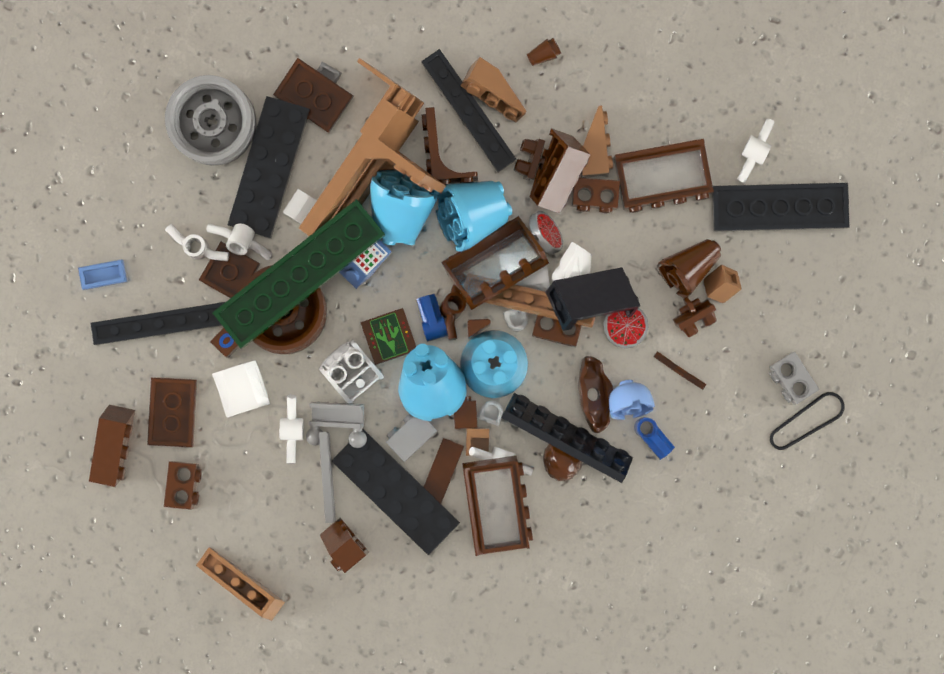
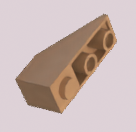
[460,57,527,122]
[581,105,613,178]

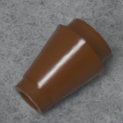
[527,38,562,66]

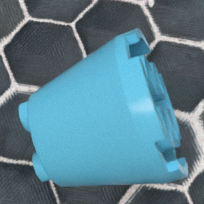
[370,170,439,245]
[436,181,512,252]
[460,330,528,398]
[398,343,467,421]

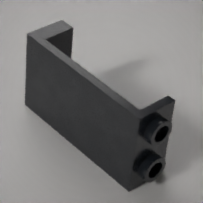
[545,267,640,331]

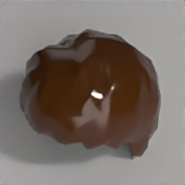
[543,444,582,481]

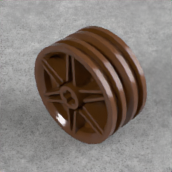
[241,265,327,354]

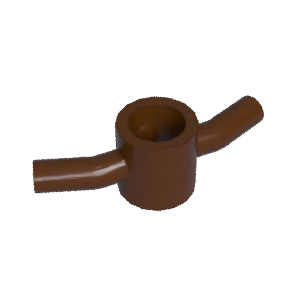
[440,273,467,340]

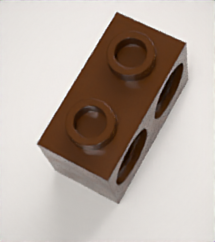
[572,178,620,213]
[532,315,582,347]
[164,461,202,510]

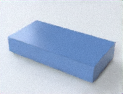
[78,259,127,290]

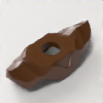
[578,356,613,433]

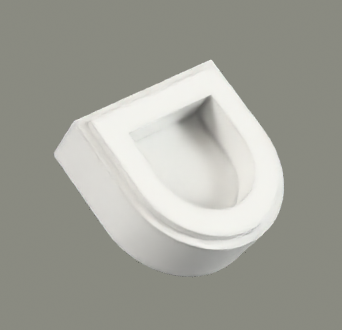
[503,309,528,331]
[478,401,503,427]

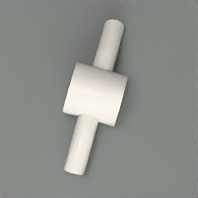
[737,118,774,183]
[207,223,273,260]
[165,224,229,261]
[279,394,304,464]
[469,447,534,475]

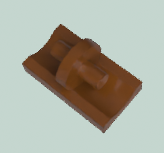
[514,139,546,181]
[673,297,717,337]

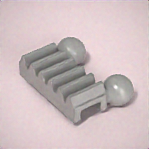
[306,401,367,448]

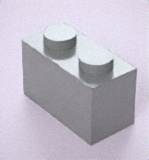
[386,414,437,462]

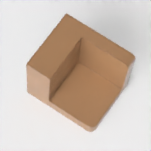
[703,265,742,303]
[466,428,489,456]

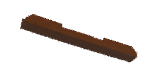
[653,351,707,390]

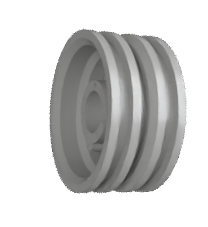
[165,75,256,165]

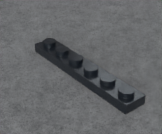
[421,49,517,173]
[90,302,225,345]

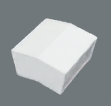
[283,189,317,224]

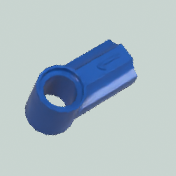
[416,294,448,342]
[634,417,675,460]

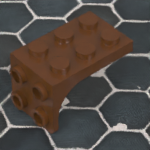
[421,107,478,185]

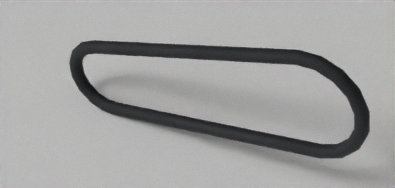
[770,392,845,450]

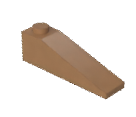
[196,547,285,621]

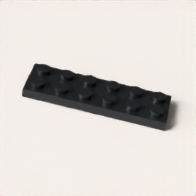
[227,96,310,238]
[712,183,850,232]
[501,393,633,483]
[332,428,460,556]

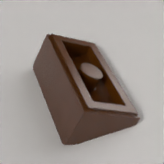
[468,319,491,339]

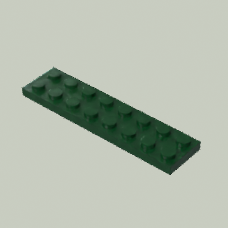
[213,199,385,350]

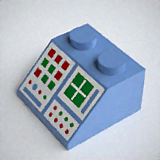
[339,241,392,289]

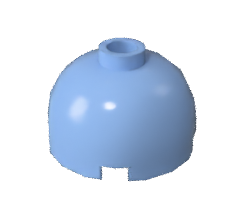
[609,380,655,420]

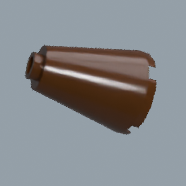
[658,239,721,298]

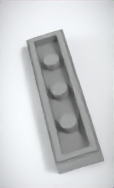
[319,432,336,523]

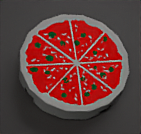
[529,211,563,254]
[603,308,649,348]

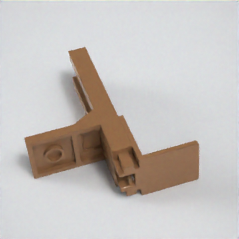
[299,58,446,236]

